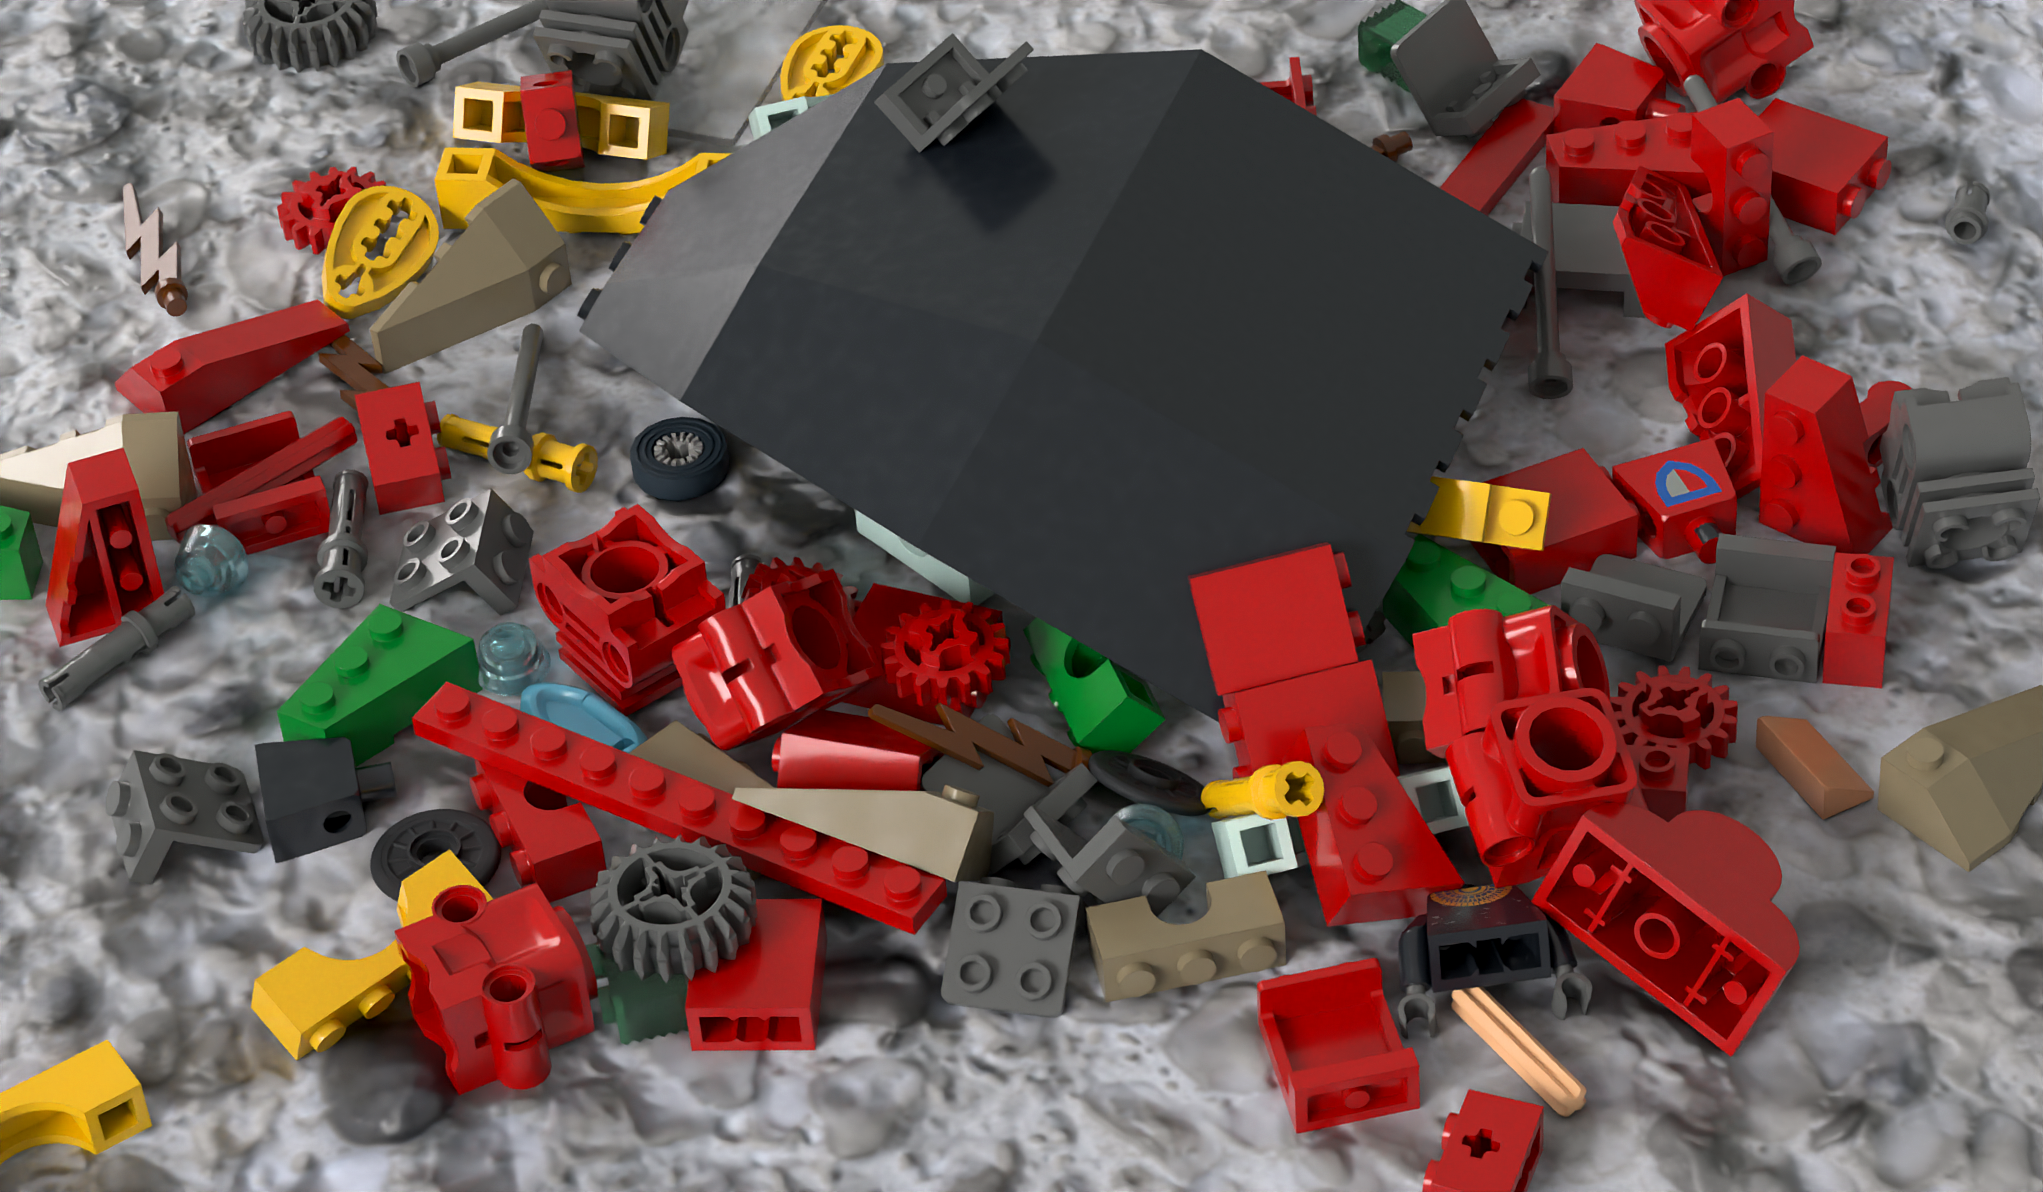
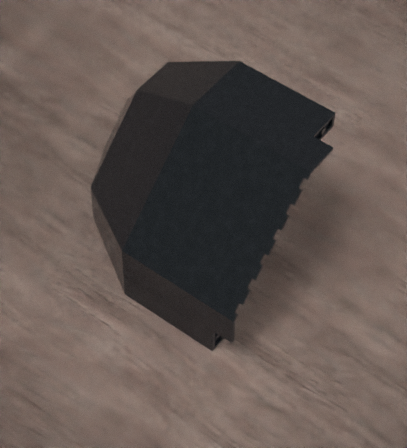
[577,49,1548,722]

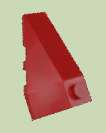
[1665,293,1796,499]
[114,299,350,434]

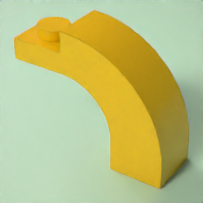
[1406,476,1552,551]

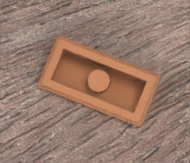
[1756,716,1874,820]

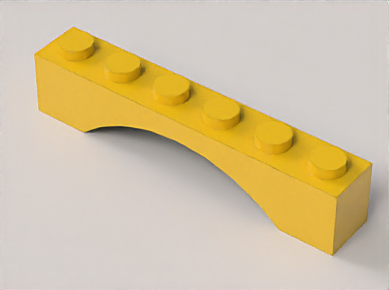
[434,147,732,235]

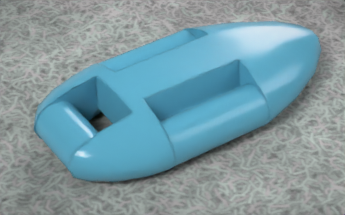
[520,682,648,753]

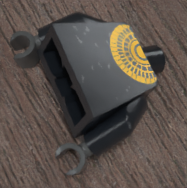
[1398,884,1592,1039]

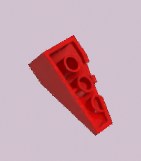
[1612,165,1723,332]

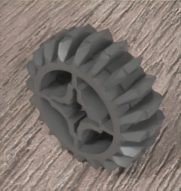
[242,0,378,73]
[589,833,758,984]

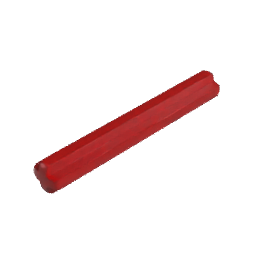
[165,417,358,543]

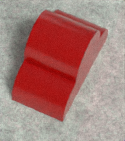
[1531,802,1800,1057]

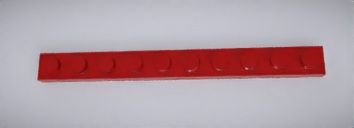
[412,682,947,935]

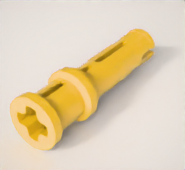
[437,414,598,493]
[1201,761,1324,820]

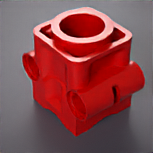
[1634,0,1814,105]
[672,568,885,751]
[1412,605,1610,758]
[1445,688,1649,888]
[394,883,598,1096]

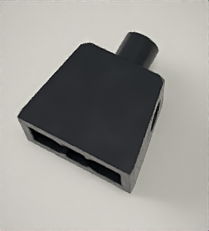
[255,737,397,863]

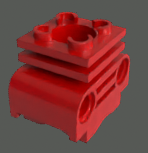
[529,504,726,717]

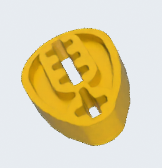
[780,25,884,101]
[322,186,439,319]

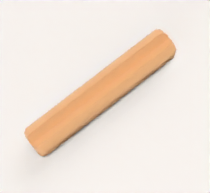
[1451,986,1586,1117]

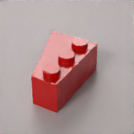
[1759,355,1893,554]
[45,448,164,647]
[1282,723,1465,927]

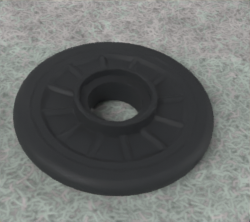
[1088,750,1212,816]
[370,809,501,902]

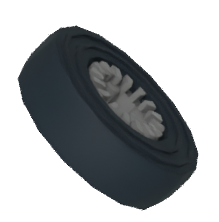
[630,417,730,501]

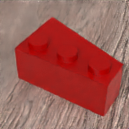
[1546,111,1712,206]

